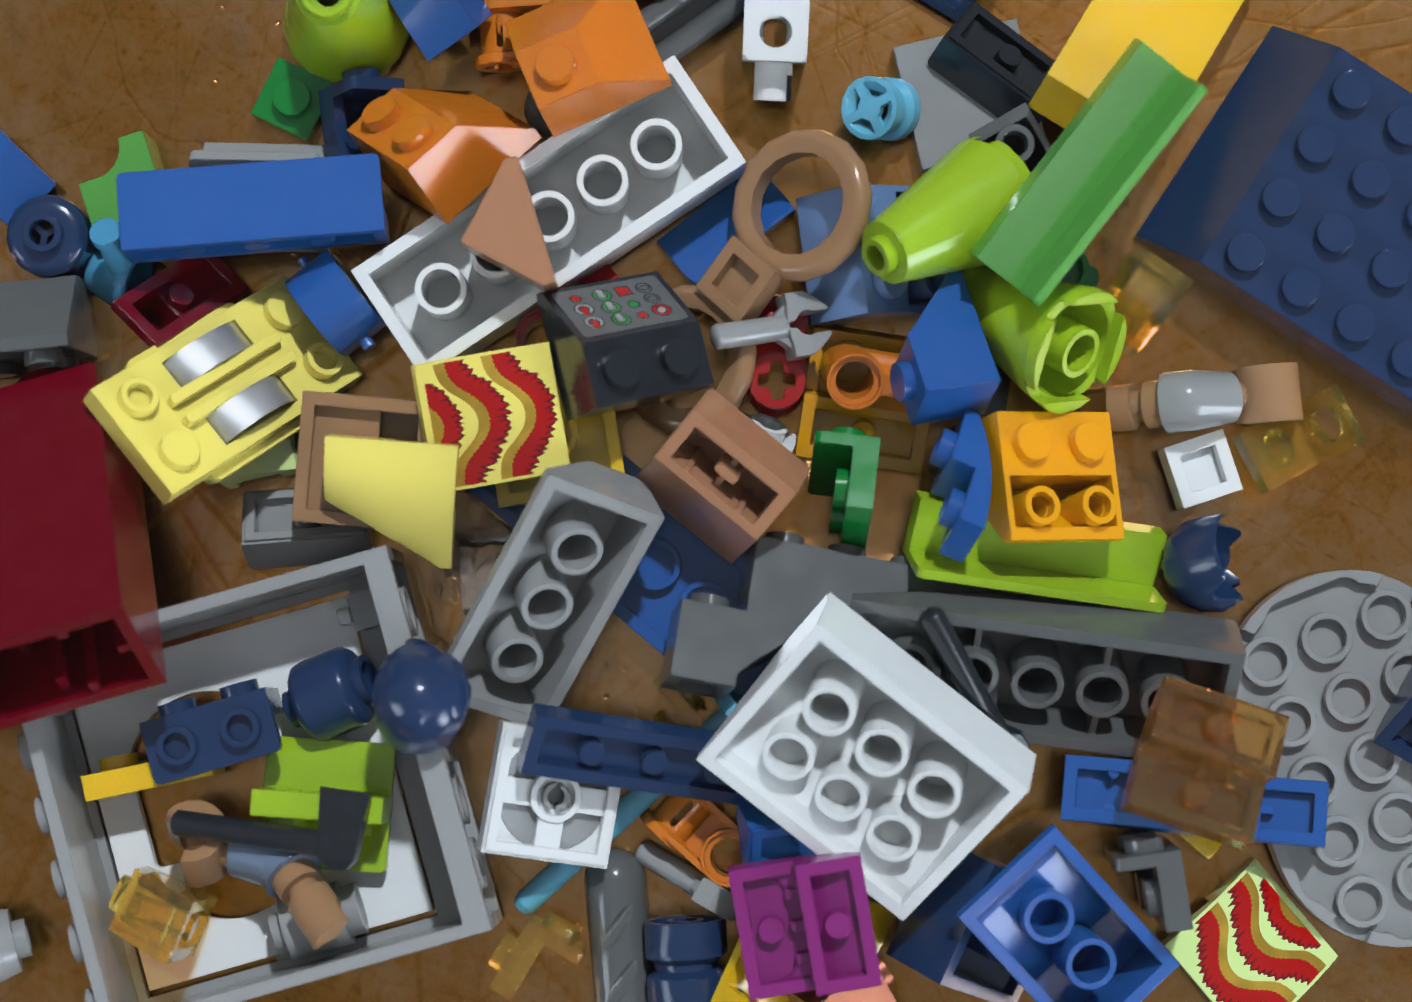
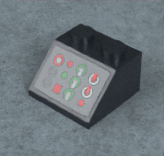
[536,271,714,421]

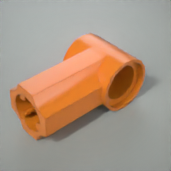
[820,340,907,413]

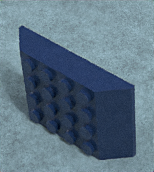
[1134,26,1412,418]

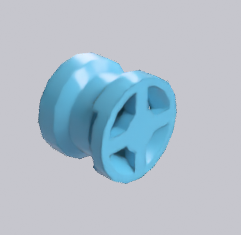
[841,76,921,141]

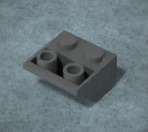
[0,275,98,378]

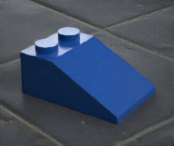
[956,824,1180,1002]

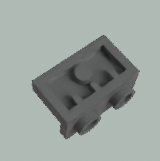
[1104,830,1193,933]

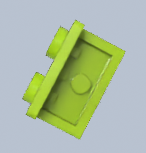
[250,736,397,873]

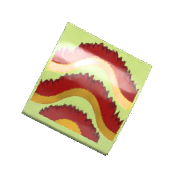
[1161,857,1338,1002]

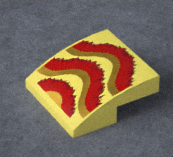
[410,342,570,491]

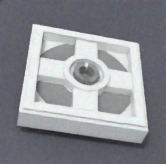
[477,720,621,869]

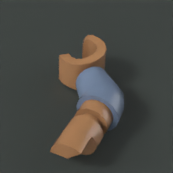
[165,800,349,950]

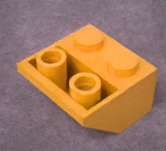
[981,411,1125,543]

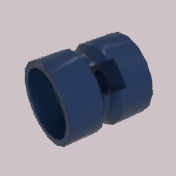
[644,914,728,1002]

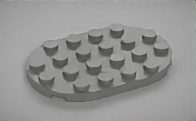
[1226,570,1412,947]

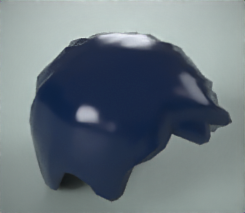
[1160,514,1244,613]
[372,638,471,755]

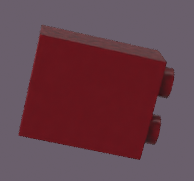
[0,361,167,730]

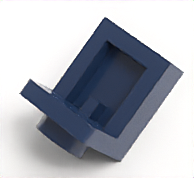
[318,68,405,157]

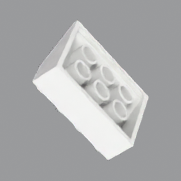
[696,592,1036,921]

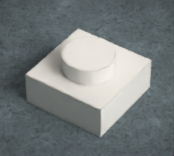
[1157,429,1243,510]

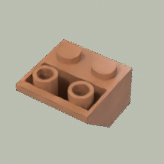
[635,386,811,564]

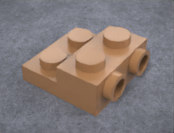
[292,390,423,528]

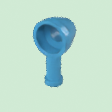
[84,218,155,306]

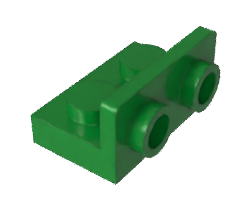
[808,427,881,549]

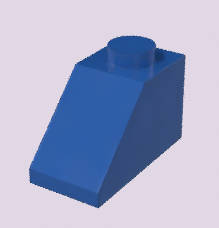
[890,271,1001,425]

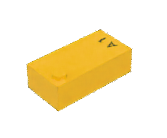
[1028,0,1244,129]

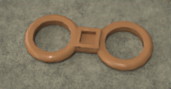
[635,130,873,433]

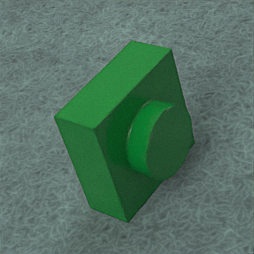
[251,57,334,145]

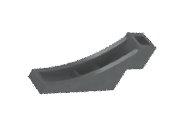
[660,531,1008,699]

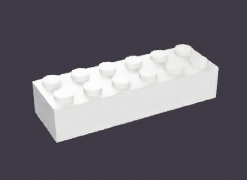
[351,55,746,365]

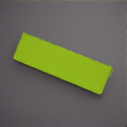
[902,490,1167,613]

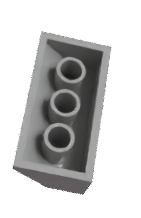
[447,460,665,724]

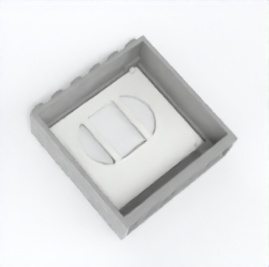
[17,545,503,1002]

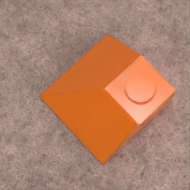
[505,0,672,137]

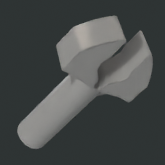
[710,291,832,361]
[635,840,736,921]

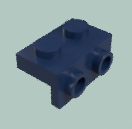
[139,679,284,785]

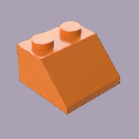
[346,88,541,224]

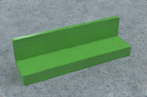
[970,38,1207,306]

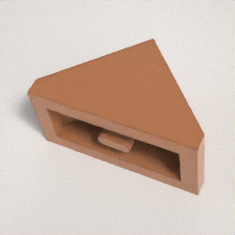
[460,155,559,292]

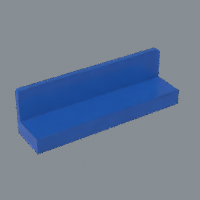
[116,153,390,263]

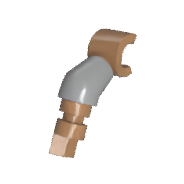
[1080,362,1303,433]

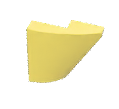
[323,434,460,569]

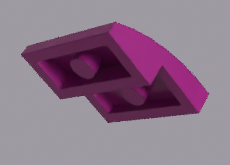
[728,852,883,1001]

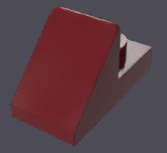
[111,257,248,348]

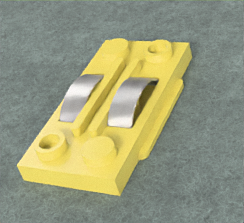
[83,275,363,505]

